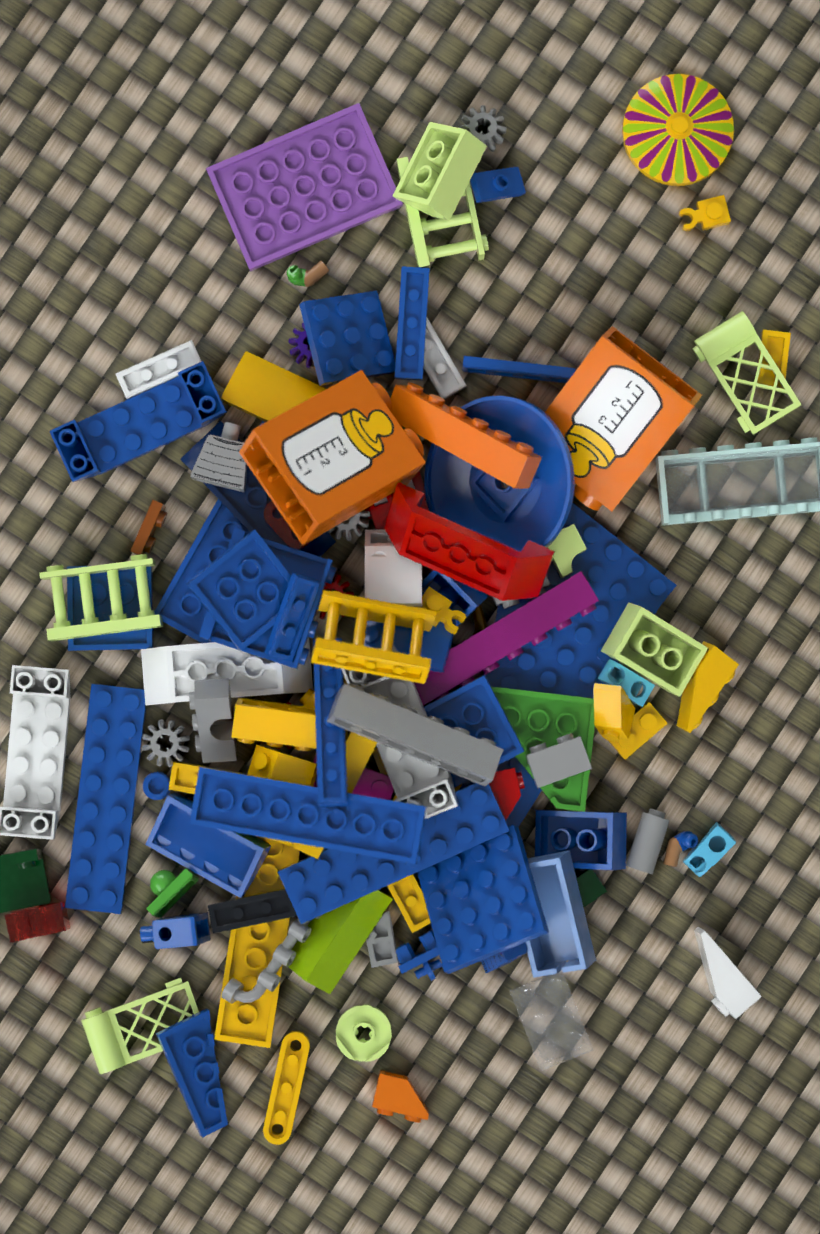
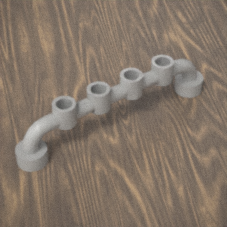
[221,915,322,1004]

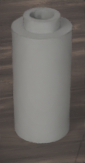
[626,808,670,874]

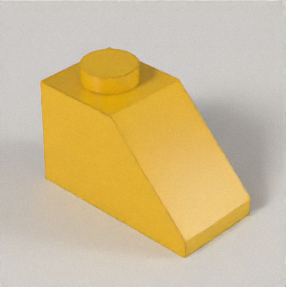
[593,683,635,741]

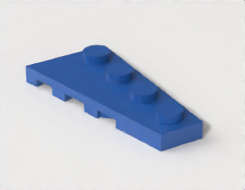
[156,1008,228,1138]

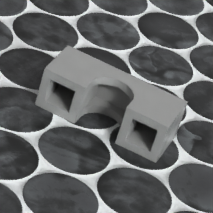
[189,678,237,763]

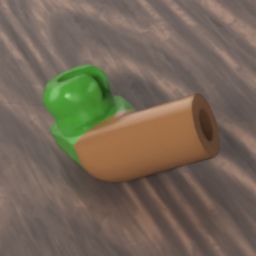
[286,261,329,287]

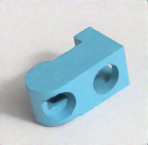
[598,659,655,707]
[683,822,736,877]

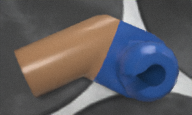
[663,831,698,867]

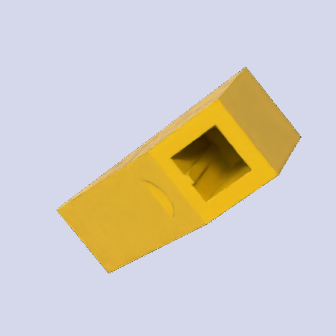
[677,641,739,733]

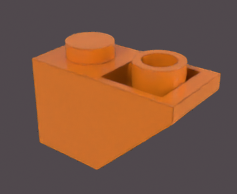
[372,1070,429,1123]

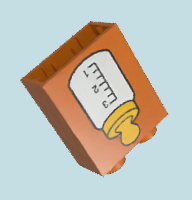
[544,326,702,511]
[239,370,426,545]

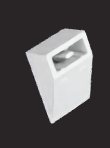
[365,530,422,607]

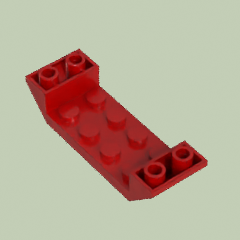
[384,482,555,601]

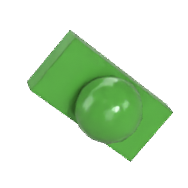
[146,868,199,918]

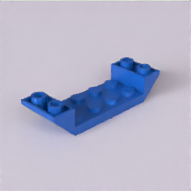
[49,361,227,482]

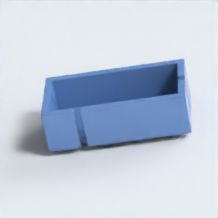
[525,850,596,978]

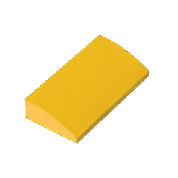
[221,351,326,422]

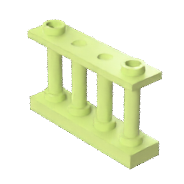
[397,157,489,268]
[40,554,163,641]

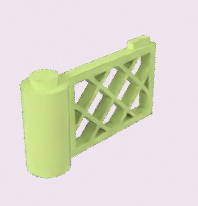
[692,311,801,435]
[81,978,199,1074]

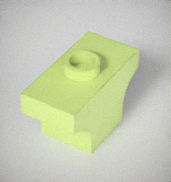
[547,524,587,579]

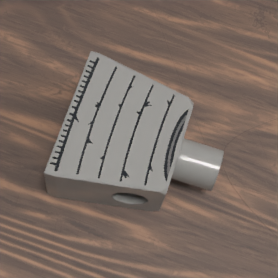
[190,422,248,493]

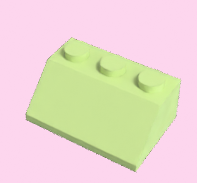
[393,122,487,221]

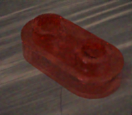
[264,501,310,549]

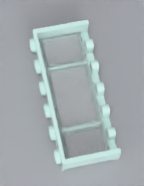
[655,437,820,526]

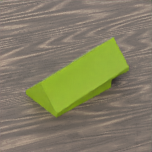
[289,889,393,994]

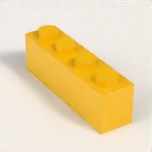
[232,698,348,751]

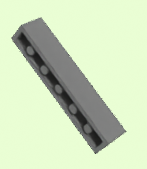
[327,683,503,786]

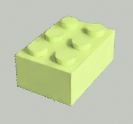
[601,603,708,697]

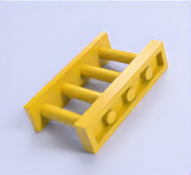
[311,590,436,684]

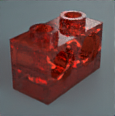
[5,901,71,943]

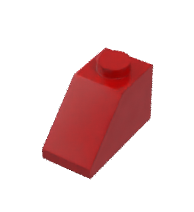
[489,767,525,820]

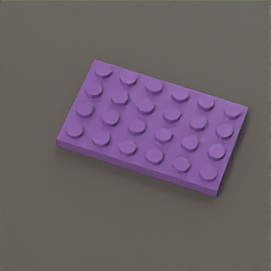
[206,103,403,271]

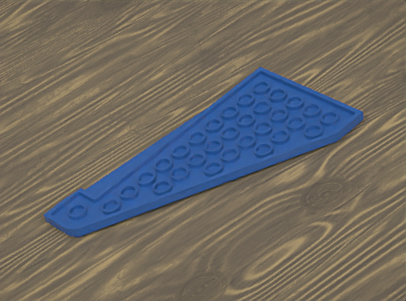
[459,503,677,827]

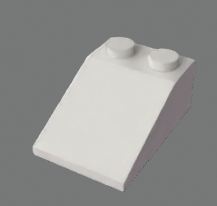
[694,927,762,1019]

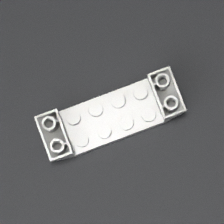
[141,637,313,705]
[341,645,458,819]
[0,665,71,840]

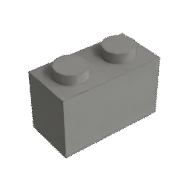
[525,733,592,788]

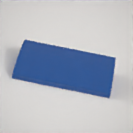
[145,792,271,898]

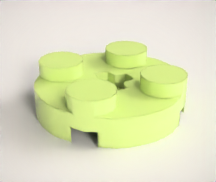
[336,1004,392,1062]

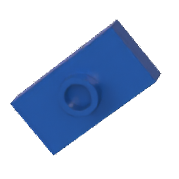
[470,167,526,203]

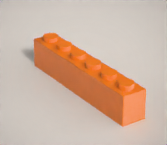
[390,382,542,489]

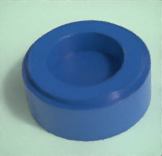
[143,772,171,800]

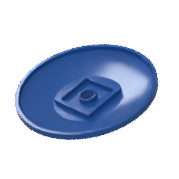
[424,396,574,552]

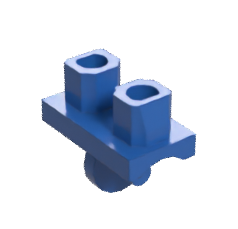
[395,930,442,981]

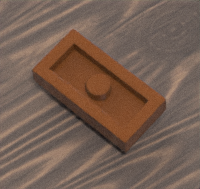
[130,500,167,555]

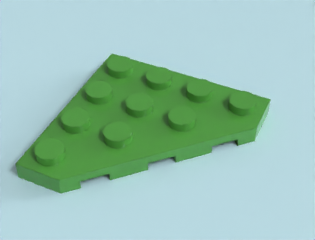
[491,686,595,812]

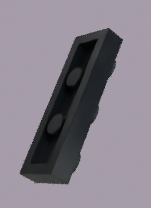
[208,889,297,934]

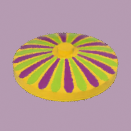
[622,74,734,186]

